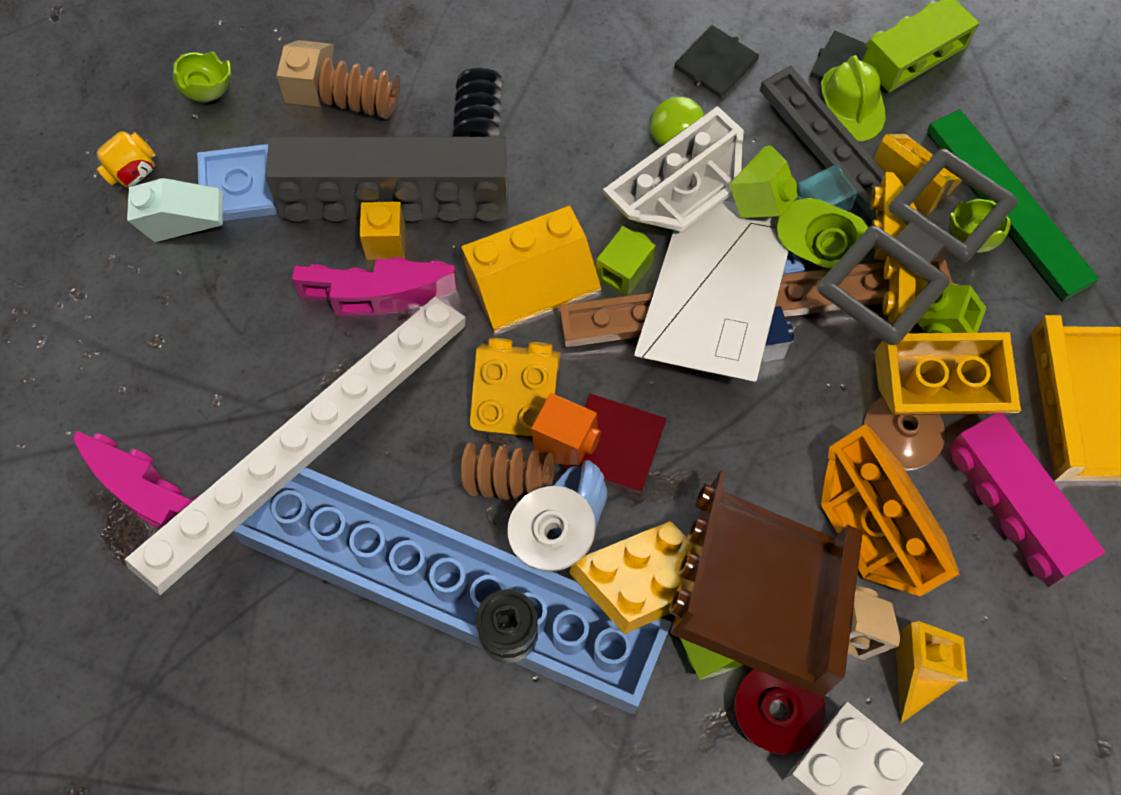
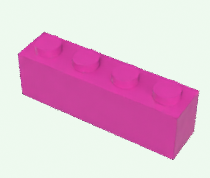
[948,413,1106,588]

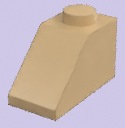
[276,40,334,107]
[848,586,900,660]

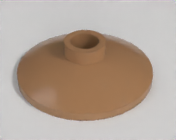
[863,397,946,470]

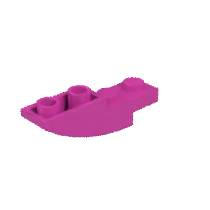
[292,257,458,316]
[73,431,199,530]

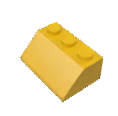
[461,205,601,333]
[875,332,1021,415]

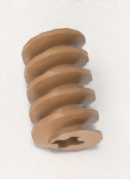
[318,57,400,119]
[461,442,555,502]

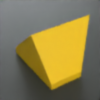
[896,621,968,724]

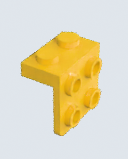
[470,338,561,436]

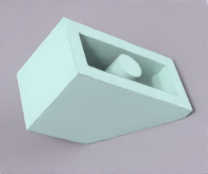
[127,178,223,242]

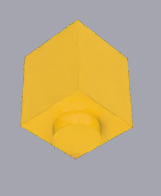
[360,202,405,260]

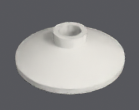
[508,486,596,572]

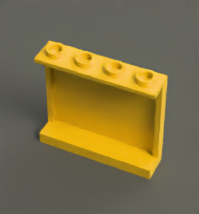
[1031,315,1121,481]

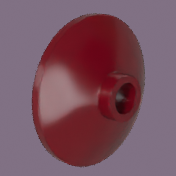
[734,669,826,755]

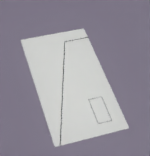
[634,201,789,382]

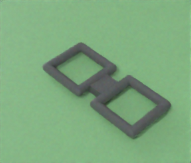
[817,149,1017,346]

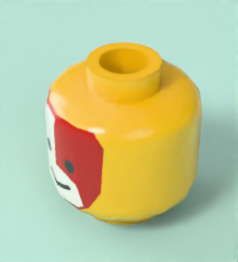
[96,131,156,188]

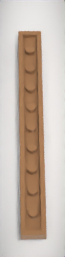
[559,253,953,347]

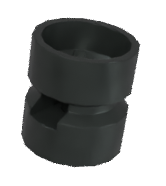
[476,589,538,663]

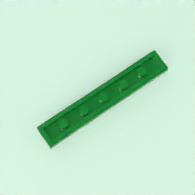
[927,109,1099,302]

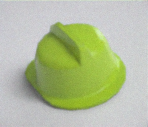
[821,55,886,142]
[777,198,868,269]

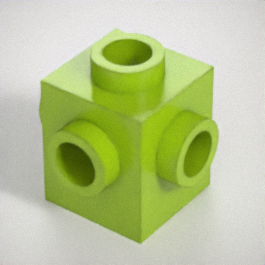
[917,283,987,333]

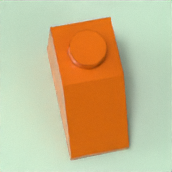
[531,393,601,465]

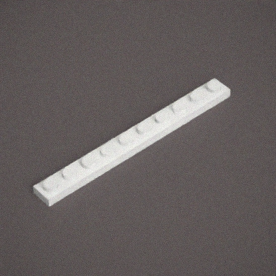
[125,296,465,595]

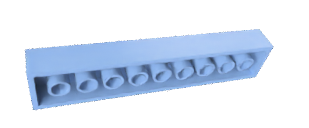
[232,467,672,716]

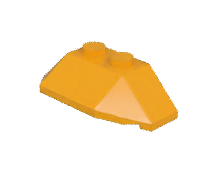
[821,424,960,597]

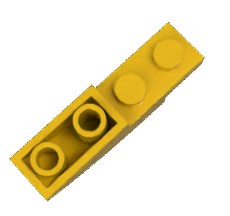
[870,172,928,325]

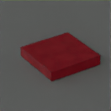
[562,393,667,496]

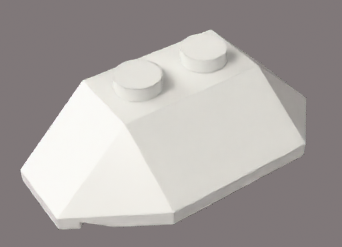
[603,106,744,232]

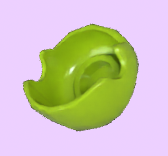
[173,51,231,103]
[650,96,705,146]
[949,199,1011,253]

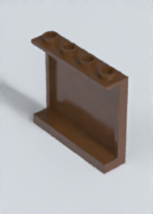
[669,471,863,697]

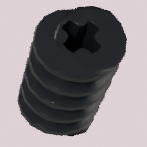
[452,67,503,137]

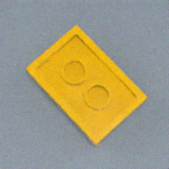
[569,521,692,635]

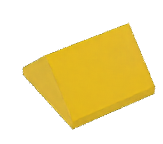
[874,134,962,216]

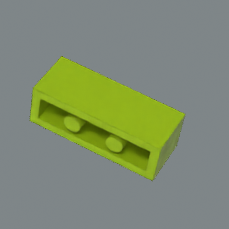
[862,0,980,92]

